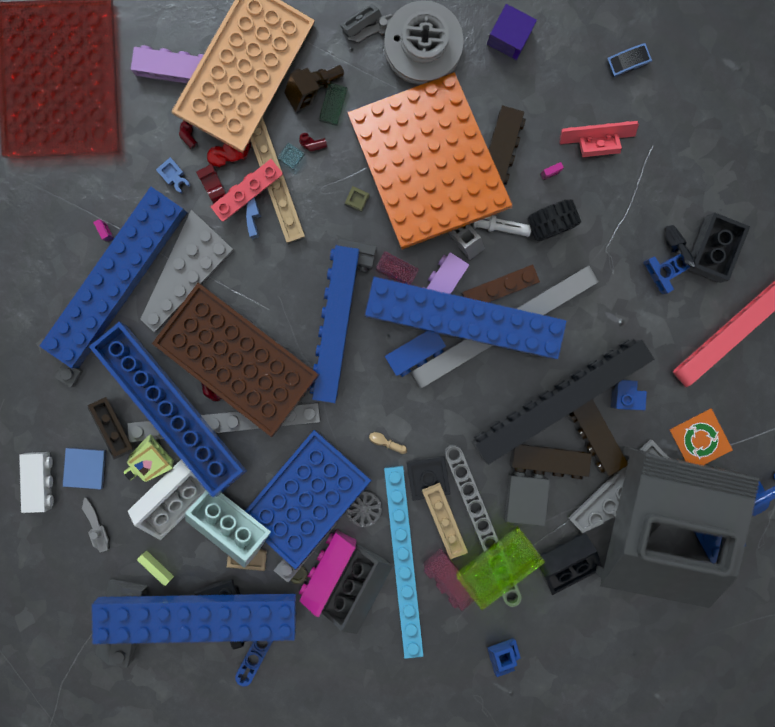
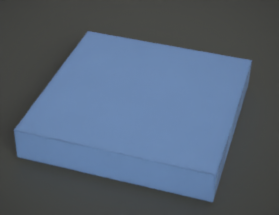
[63,448,106,489]

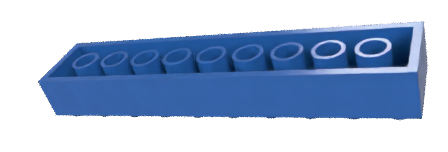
[40,187,188,368]
[365,277,567,359]
[89,322,247,497]
[92,594,296,644]

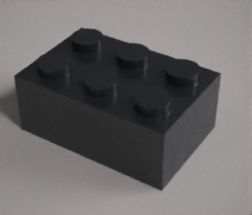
[688,212,750,283]

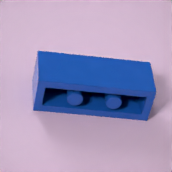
[384,331,446,377]

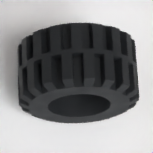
[527,199,581,241]

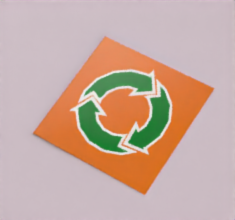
[670,408,733,465]

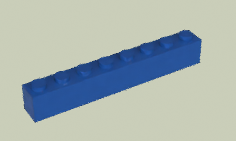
[310,245,360,403]

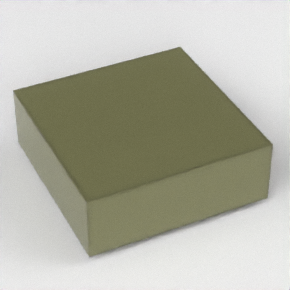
[345,186,370,212]

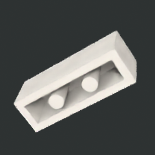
[19,452,54,513]

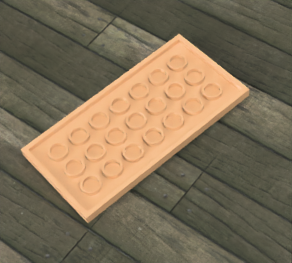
[172,0,315,153]

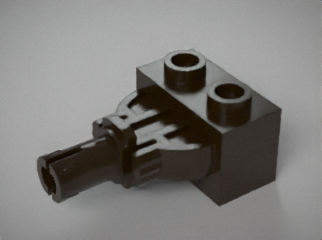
[284,65,344,112]

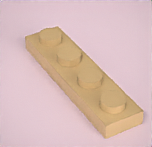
[422,483,468,560]

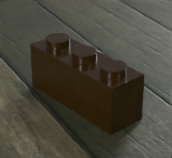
[88,397,133,460]

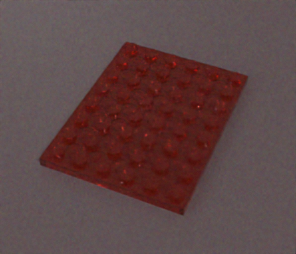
[0,0,120,158]

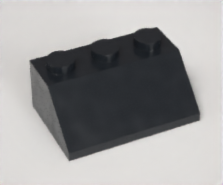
[535,533,602,595]

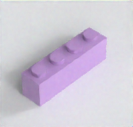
[131,45,203,84]
[423,252,469,294]

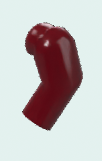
[179,120,198,149]
[299,133,327,152]

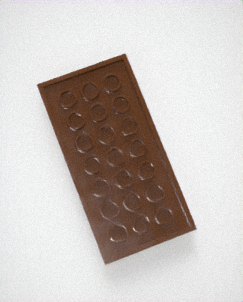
[152,283,319,437]

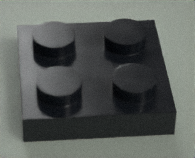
[406,456,451,501]

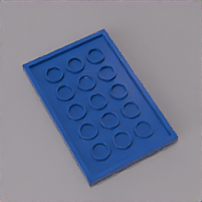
[245,430,372,570]

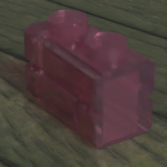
[376,251,419,285]

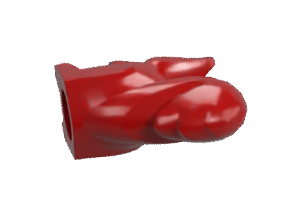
[207,142,251,167]

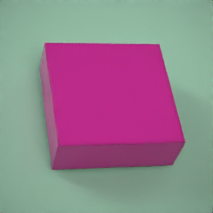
[540,162,564,180]
[93,219,114,242]

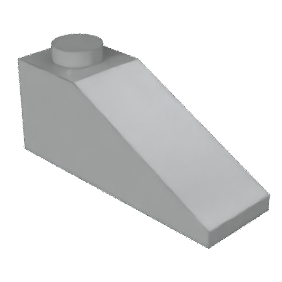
[448,224,485,260]

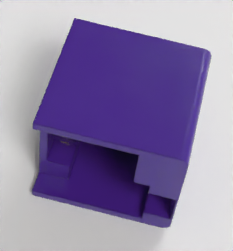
[487,4,537,60]

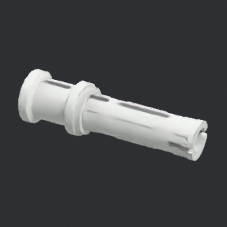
[472,215,531,237]

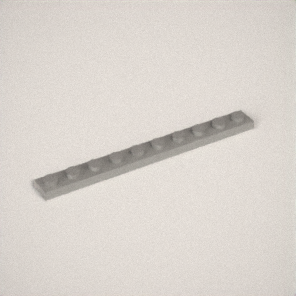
[127,403,320,442]

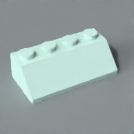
[185,490,271,568]

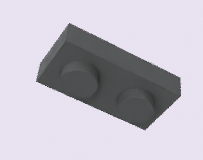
[340,3,382,37]

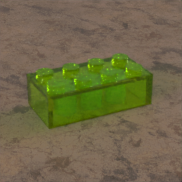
[456,526,545,610]

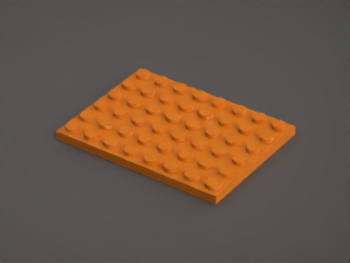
[347,72,512,250]

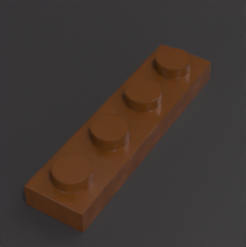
[462,264,540,303]

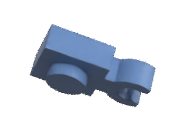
[156,157,191,194]

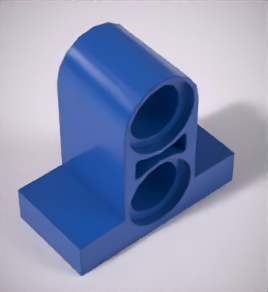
[643,254,690,295]

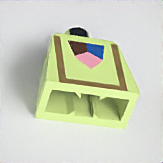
[124,434,174,482]

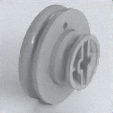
[384,0,463,85]

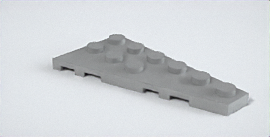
[140,210,234,333]
[568,439,669,533]

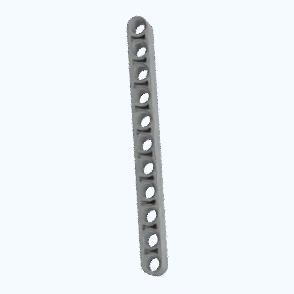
[411,265,599,389]

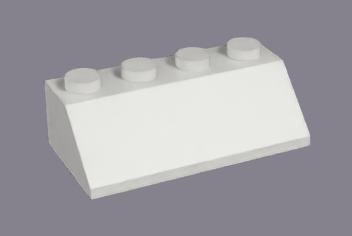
[128,460,206,540]

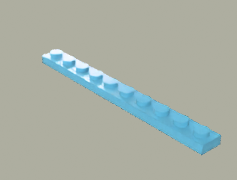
[384,466,424,659]

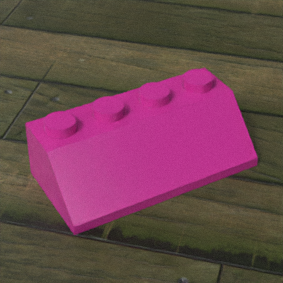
[298,529,356,617]

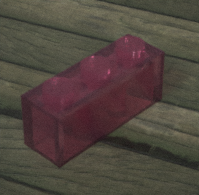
[424,548,479,611]

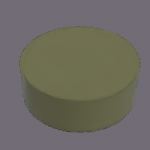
[290,565,308,584]

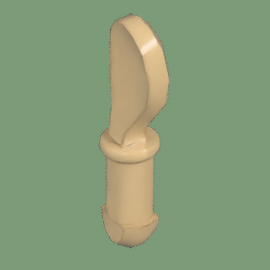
[369,432,407,454]

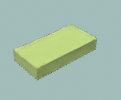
[137,551,174,586]

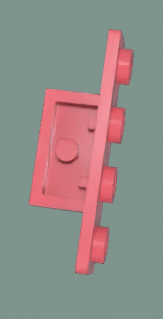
[559,121,639,157]
[210,159,283,222]

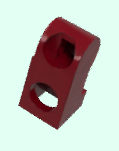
[196,164,227,204]

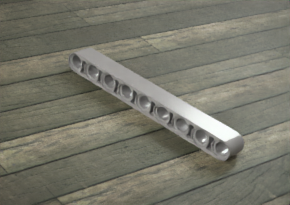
[444,445,521,607]

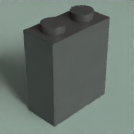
[504,471,550,526]

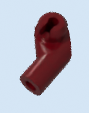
[201,383,222,402]

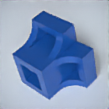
[611,380,647,411]
[487,638,521,677]

